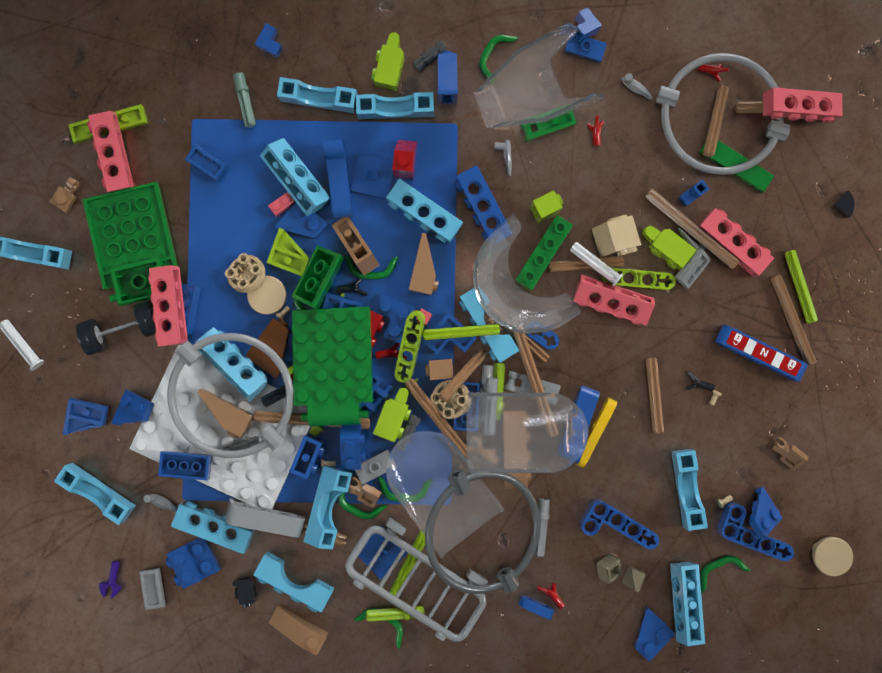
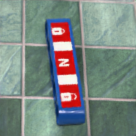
[715,324,808,383]

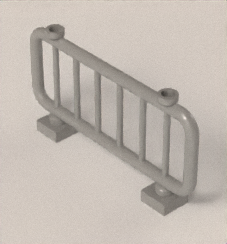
[345,517,488,642]

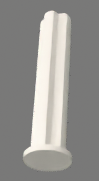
[570,242,623,287]
[0,319,44,371]

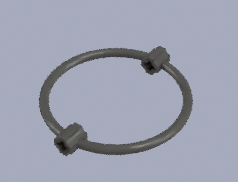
[425,469,541,594]

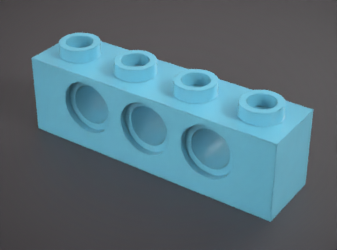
[260,138,331,216]
[386,179,463,243]
[196,327,267,402]
[171,501,255,554]
[670,561,705,646]

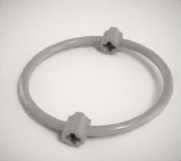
[656,53,790,175]
[167,333,294,458]

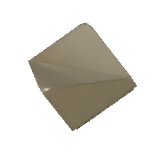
[596,554,622,584]
[622,565,646,592]

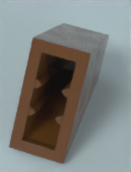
[245,318,291,379]

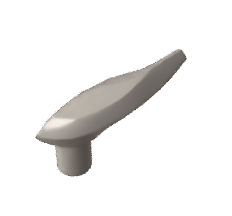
[621,73,652,100]
[495,139,512,176]
[678,228,706,250]
[144,494,177,513]

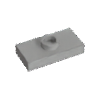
[675,247,712,289]
[355,450,397,485]
[139,568,166,610]

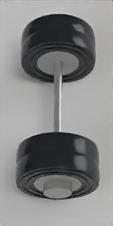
[76,300,156,356]

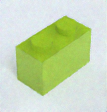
[530,190,563,223]

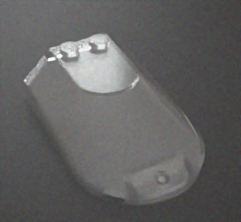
[466,393,588,473]

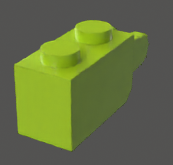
[371,32,405,91]
[642,225,697,270]
[373,387,411,442]

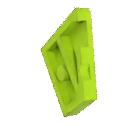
[267,228,310,276]

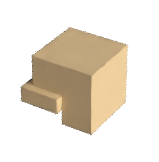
[592,215,641,258]

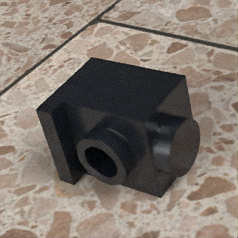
[232,576,258,607]

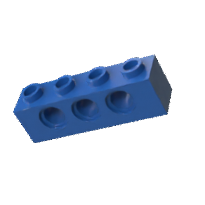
[454,165,513,245]

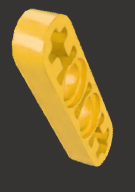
[574,397,617,468]

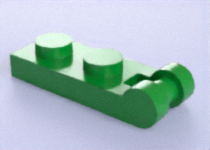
[520,106,577,142]

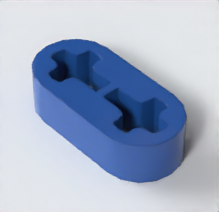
[526,322,559,350]
[518,595,555,620]

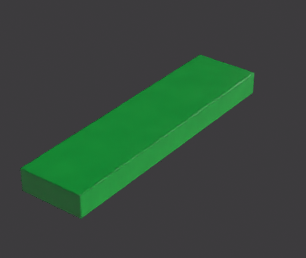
[699,140,774,193]

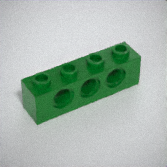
[514,215,573,292]

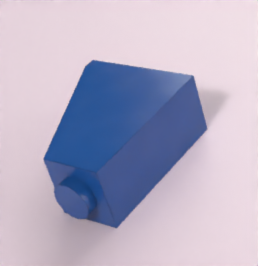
[438,51,458,104]

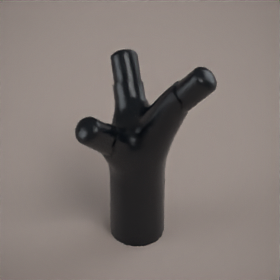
[337,278,368,296]
[686,371,715,391]

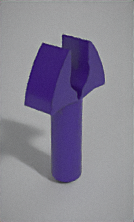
[99,561,122,599]

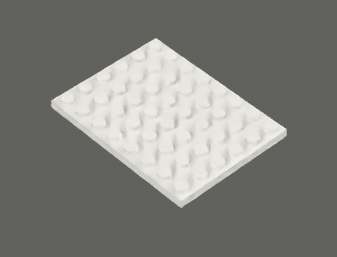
[129,345,310,509]

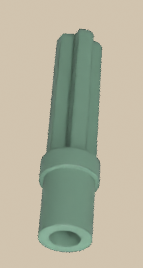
[233,72,256,128]

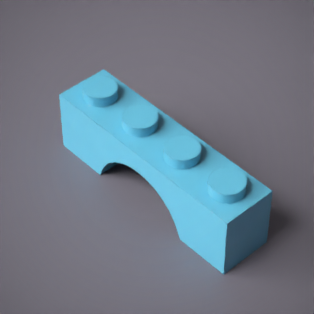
[277,77,358,114]
[356,92,434,120]
[0,237,72,270]
[458,285,520,363]
[671,449,708,531]
[54,463,136,525]
[303,466,352,550]
[253,551,334,612]

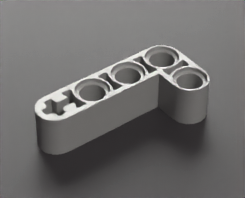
[225,498,305,538]

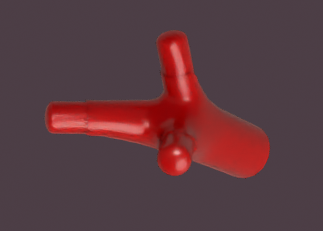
[698,64,729,82]
[587,115,605,146]
[376,343,407,359]
[537,583,565,609]

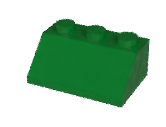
[291,245,345,310]

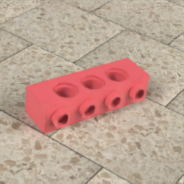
[763,87,843,123]
[87,111,134,192]
[698,208,774,277]
[148,265,188,347]
[573,274,655,326]

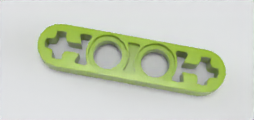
[600,268,676,291]
[394,310,425,383]

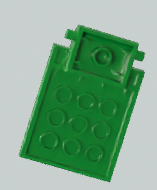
[82,182,178,306]
[292,306,373,427]

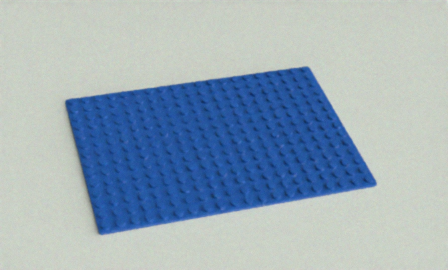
[182,119,458,505]

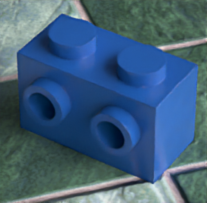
[340,424,366,470]
[289,434,326,480]

